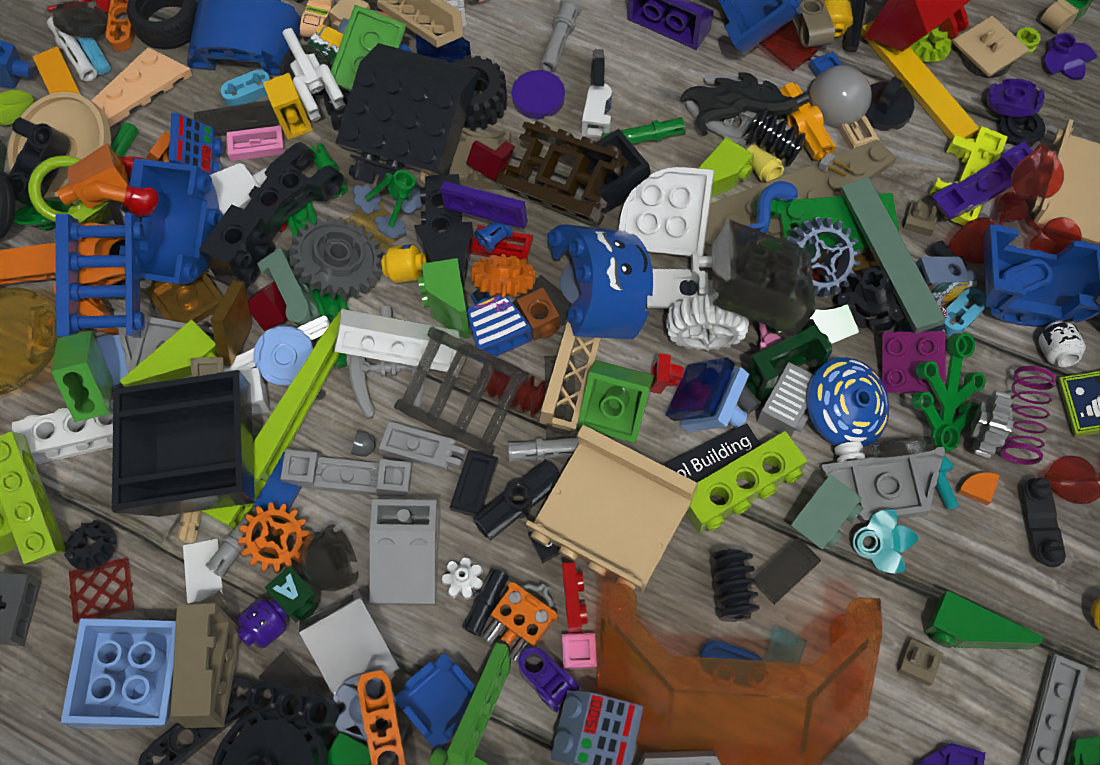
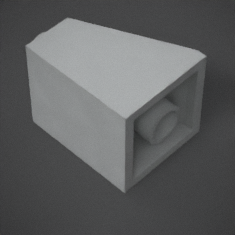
[299,589,399,704]

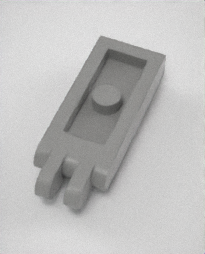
[378,421,466,471]

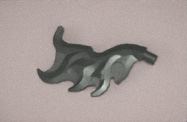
[681,72,810,136]

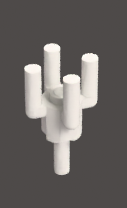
[282,28,346,122]

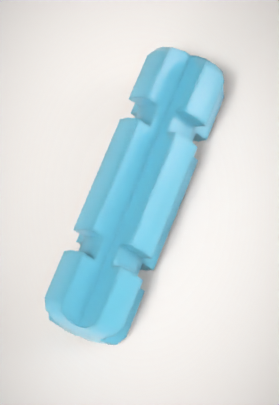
[77,31,111,75]

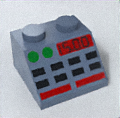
[550,690,644,765]

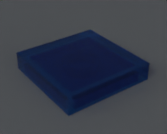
[665,357,736,421]

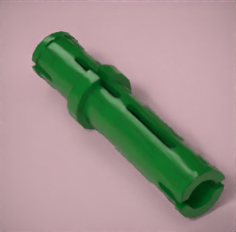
[601,117,686,145]

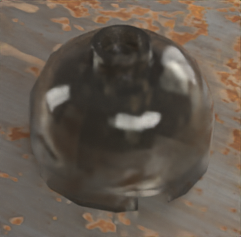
[297,524,358,592]

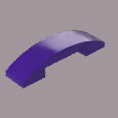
[931,141,1042,220]

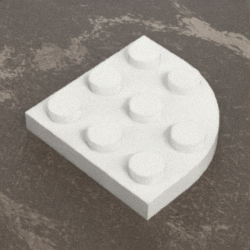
[619,167,714,257]

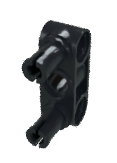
[1,117,70,207]

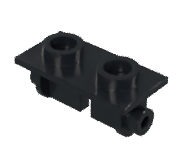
[349,152,403,189]

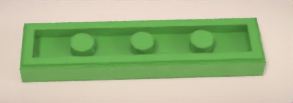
[447,643,511,765]

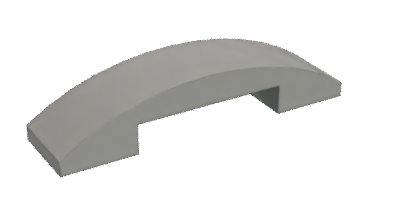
[281,449,411,495]

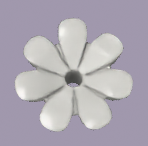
[441,558,484,600]

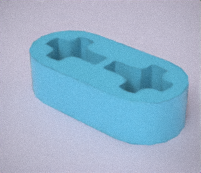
[220,70,270,108]
[943,288,986,336]

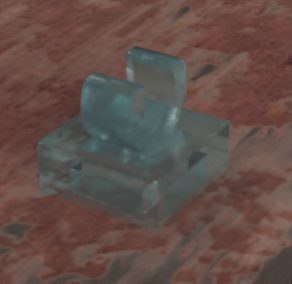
[764,628,807,673]

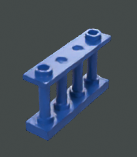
[56,213,145,338]

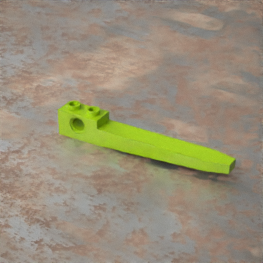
[201,308,346,530]

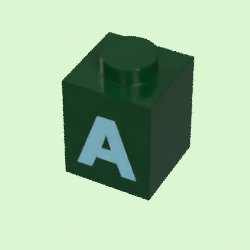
[264,566,321,623]

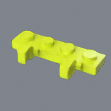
[929,126,1008,229]

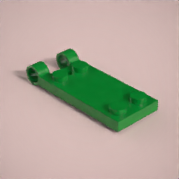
[753,193,900,260]

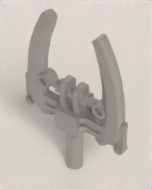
[686,75,791,148]
[346,306,427,419]

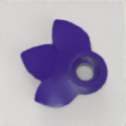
[1044,33,1097,80]

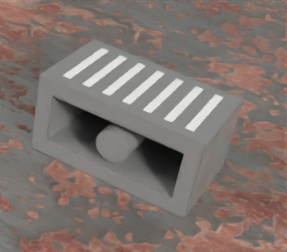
[757,362,813,438]

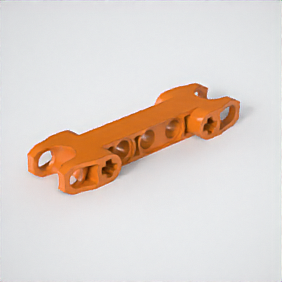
[0,223,126,286]
[357,670,406,765]

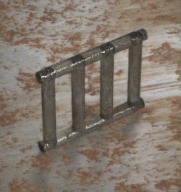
[394,327,530,456]

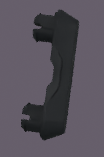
[1023,477,1066,568]

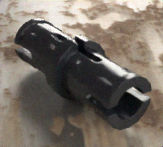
[462,568,509,637]

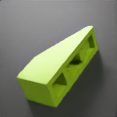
[698,137,754,198]
[120,320,218,387]

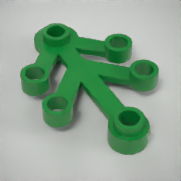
[911,333,986,453]

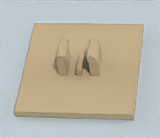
[952,16,1030,77]

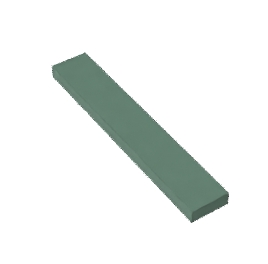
[840,177,946,334]

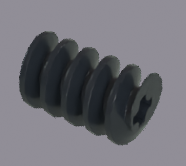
[743,108,806,166]
[711,549,760,622]

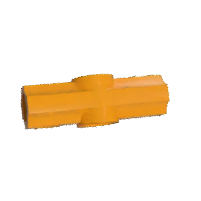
[780,82,836,161]

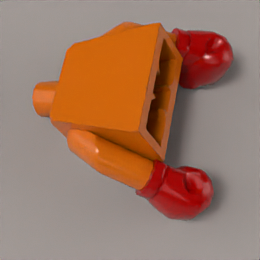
[57,143,159,216]

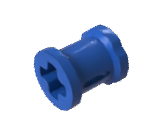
[474,221,513,252]

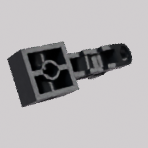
[199,142,344,290]

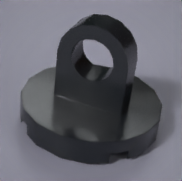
[865,76,915,131]

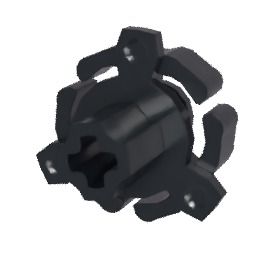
[837,267,906,332]

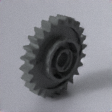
[289,216,383,301]

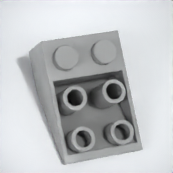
[370,499,440,605]

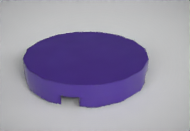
[511,70,565,119]
[986,78,1045,117]

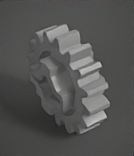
[970,390,1014,459]

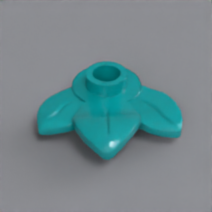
[852,509,919,573]

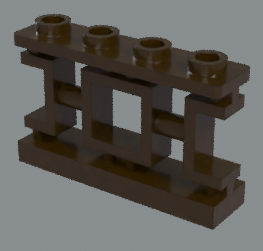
[495,121,628,226]

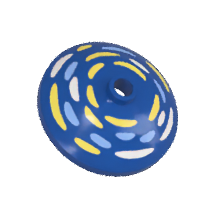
[806,357,890,447]

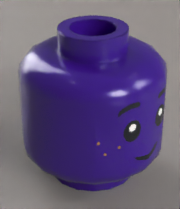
[236,599,288,649]

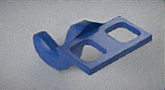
[717,181,798,247]

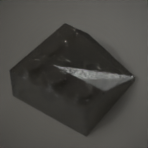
[712,219,816,336]

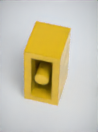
[263,73,313,140]

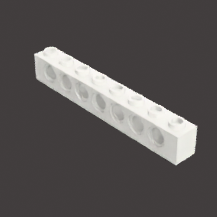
[12,367,270,465]

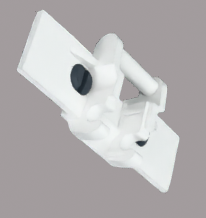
[647,253,789,310]

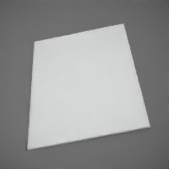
[183,539,223,604]

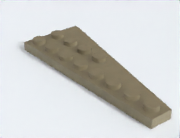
[704,139,897,280]

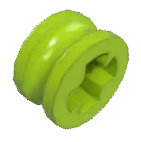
[1016,27,1041,55]

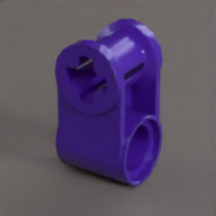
[519,647,580,713]

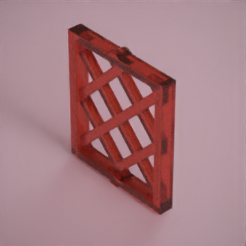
[69,558,134,624]

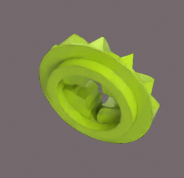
[910,26,952,62]

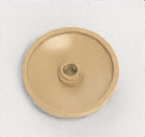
[8,92,111,201]

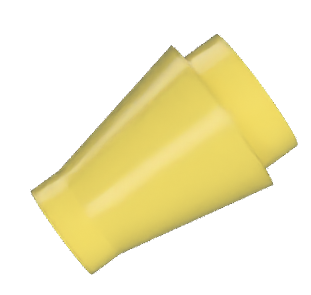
[747,144,784,182]

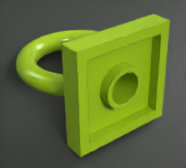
[28,155,118,224]

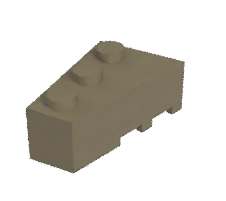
[170,603,240,728]

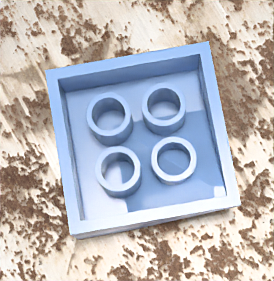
[61,619,176,729]

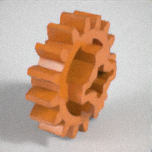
[471,254,536,297]
[238,503,310,574]

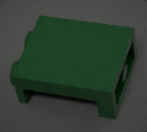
[745,325,832,404]

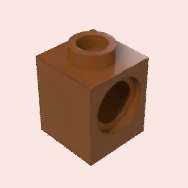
[517,287,560,341]

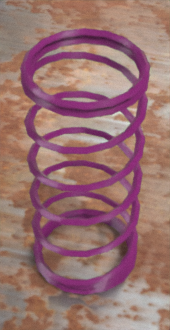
[1000,365,1056,465]

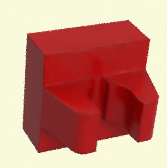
[650,353,683,394]

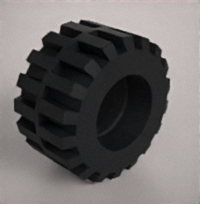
[453,55,507,131]

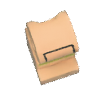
[300,0,334,38]

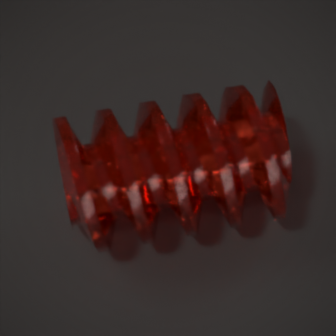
[479,360,546,418]

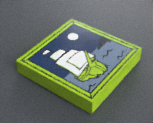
[1058,371,1100,437]

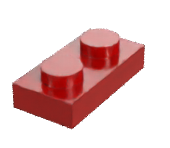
[562,562,588,634]

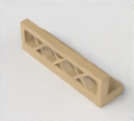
[377,0,464,48]
[539,321,601,432]

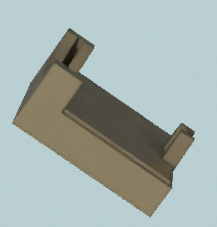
[449,127,511,191]

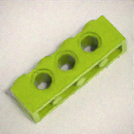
[0,431,66,564]
[686,431,807,533]

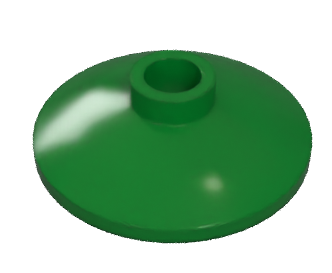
[14,201,71,230]

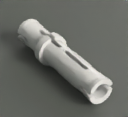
[47,15,97,82]

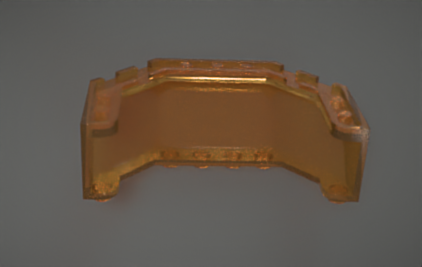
[596,582,882,765]

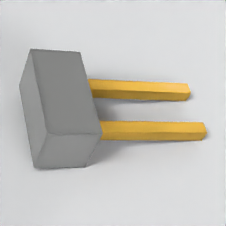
[818,153,852,177]

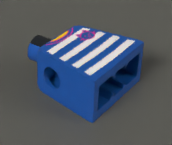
[466,289,532,363]

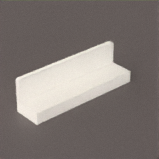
[335,309,461,373]

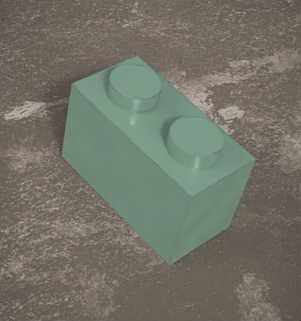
[791,474,863,550]

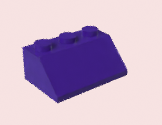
[628,0,714,50]

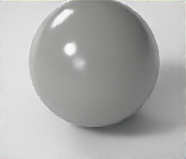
[809,65,872,128]

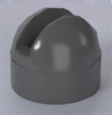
[351,430,375,457]

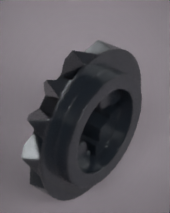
[999,113,1045,147]
[63,520,117,571]

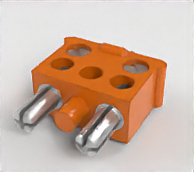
[482,582,559,663]

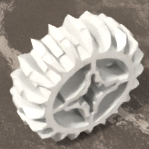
[666,293,749,351]

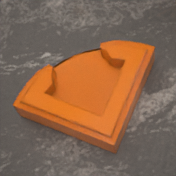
[957,472,1000,506]

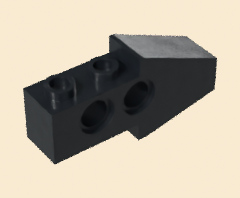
[414,174,474,287]

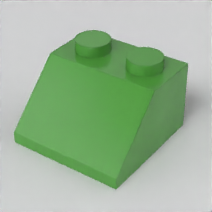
[418,258,471,339]
[577,360,654,443]

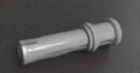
[539,0,582,72]

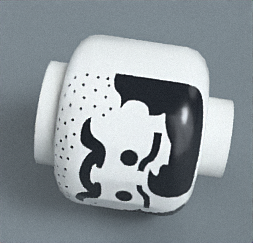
[1038,322,1086,367]

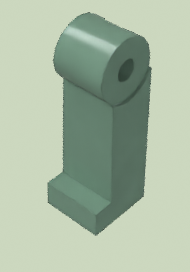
[257,247,320,326]

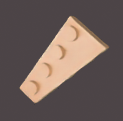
[91,47,192,127]

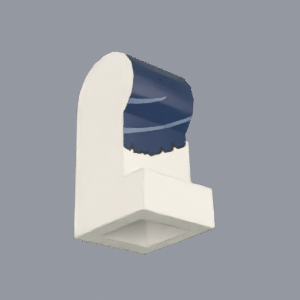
[582,83,612,138]

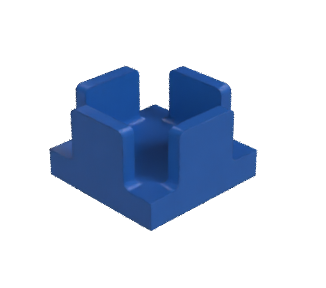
[395,653,476,750]

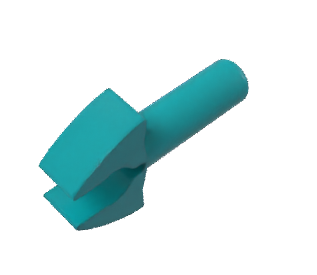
[936,456,959,510]

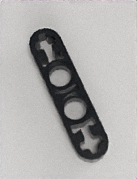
[138,677,254,765]

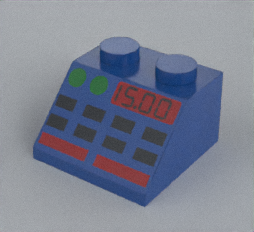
[169,113,224,175]

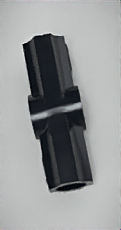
[473,460,560,541]

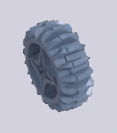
[780,217,861,297]

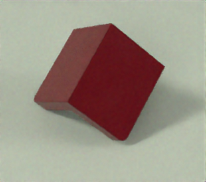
[466,140,515,181]
[248,280,287,331]

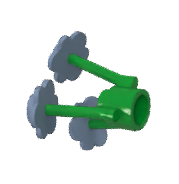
[352,170,423,238]

